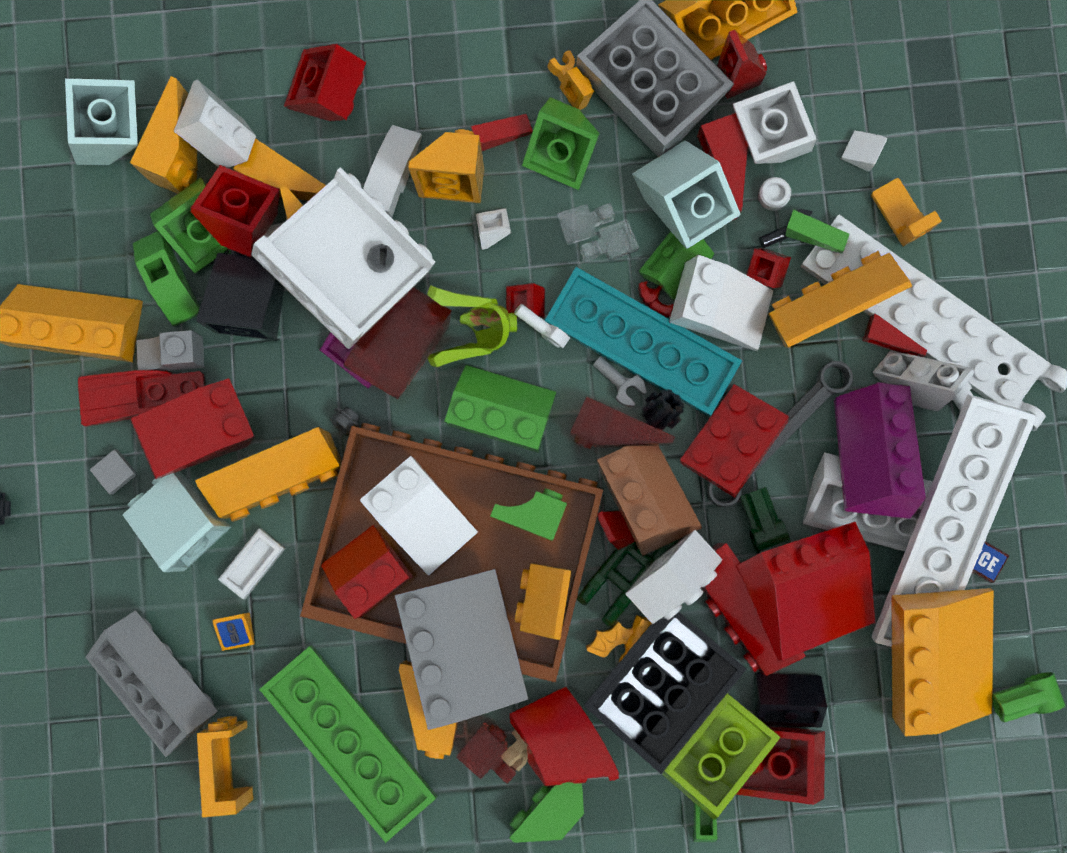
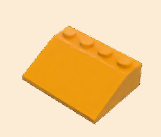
[891,588,994,736]

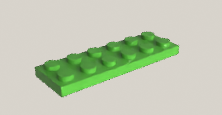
[259,645,437,843]

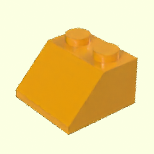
[514,563,571,640]

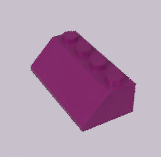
[834,382,926,519]

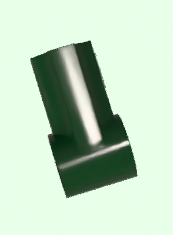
[739,487,791,554]

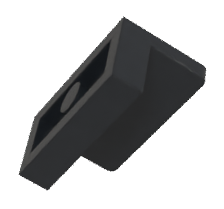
[755,673,827,728]

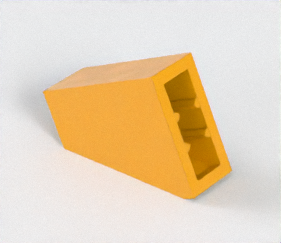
[399,661,458,759]

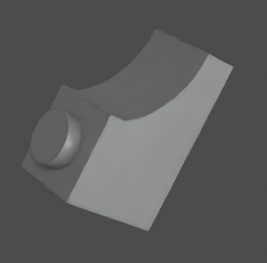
[136,330,205,371]

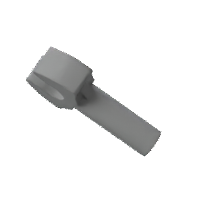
[593,356,647,407]

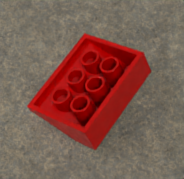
[737,522,875,662]

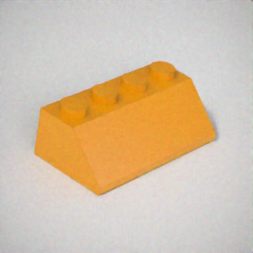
[658,0,798,60]
[768,251,912,348]
[0,284,143,363]
[195,427,342,522]

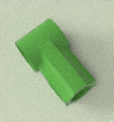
[992,672,1066,722]

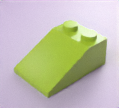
[662,693,781,820]

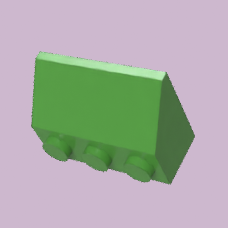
[444,365,556,453]

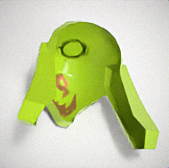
[427,285,517,367]

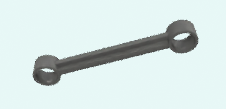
[707,361,853,507]

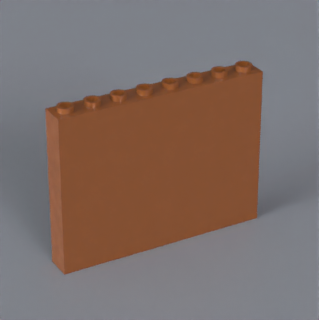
[300,423,603,683]

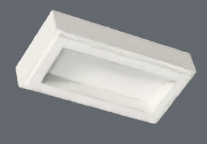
[218,528,286,599]

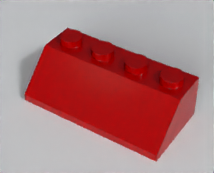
[701,543,806,676]

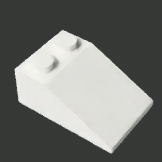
[669,255,773,351]
[360,456,478,576]

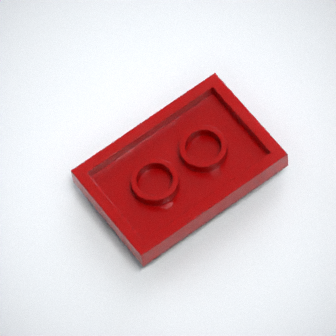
[680,384,789,498]

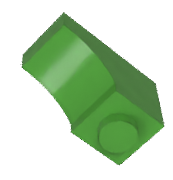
[491,488,567,541]

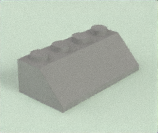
[85,610,218,757]

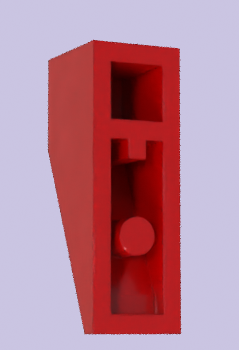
[717,30,767,99]
[697,113,748,221]

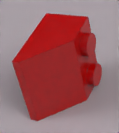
[284,44,366,121]
[191,165,280,257]
[321,525,413,619]

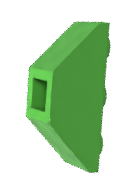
[133,231,200,327]
[509,782,584,843]

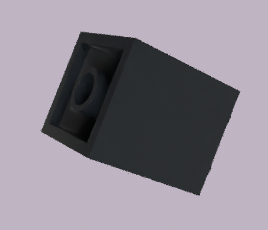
[197,250,285,341]

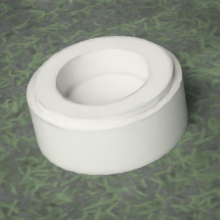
[758,177,791,211]

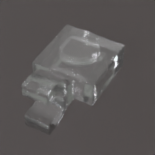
[557,203,615,245]
[579,219,639,263]

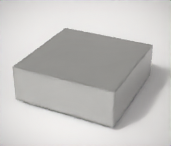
[90,449,138,495]

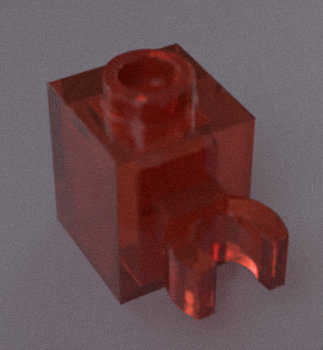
[456,722,517,784]

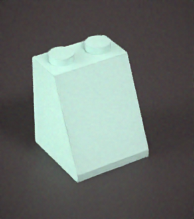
[65,78,138,165]
[632,140,741,249]
[123,471,231,572]

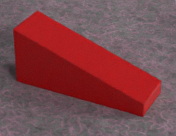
[471,114,533,151]
[863,313,927,357]

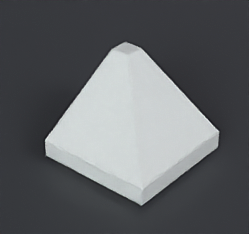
[476,208,511,250]

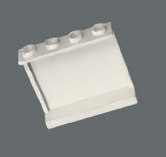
[252,167,435,349]

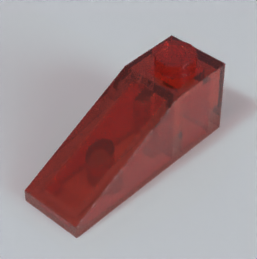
[570,397,675,450]

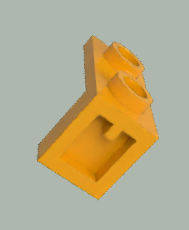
[871,178,942,247]

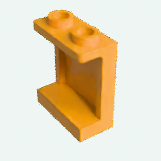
[197,716,253,818]

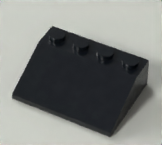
[584,612,747,774]

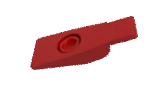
[78,370,205,427]

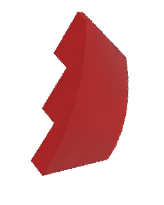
[510,687,619,786]

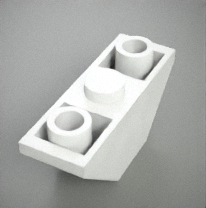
[873,350,974,412]

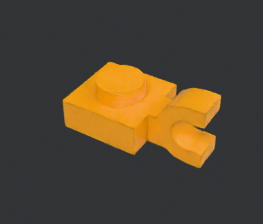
[547,50,594,110]

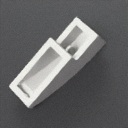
[363,125,422,218]

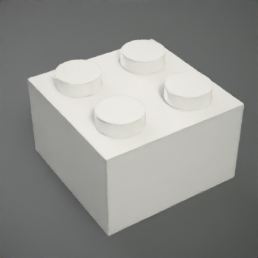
[626,530,723,624]

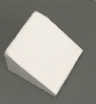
[841,130,888,172]

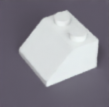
[174,80,256,168]
[733,81,817,164]

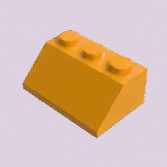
[408,129,484,203]

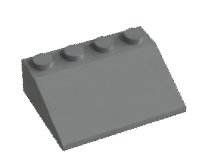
[576,0,734,157]
[395,569,528,730]

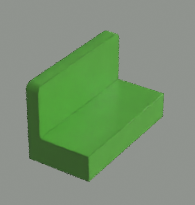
[639,232,714,300]

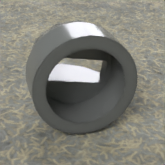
[367,244,394,273]

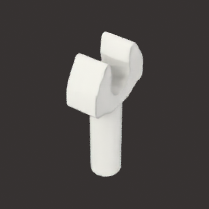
[514,304,570,348]

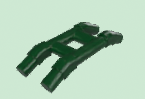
[577,537,683,627]

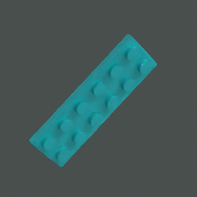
[544,267,742,417]

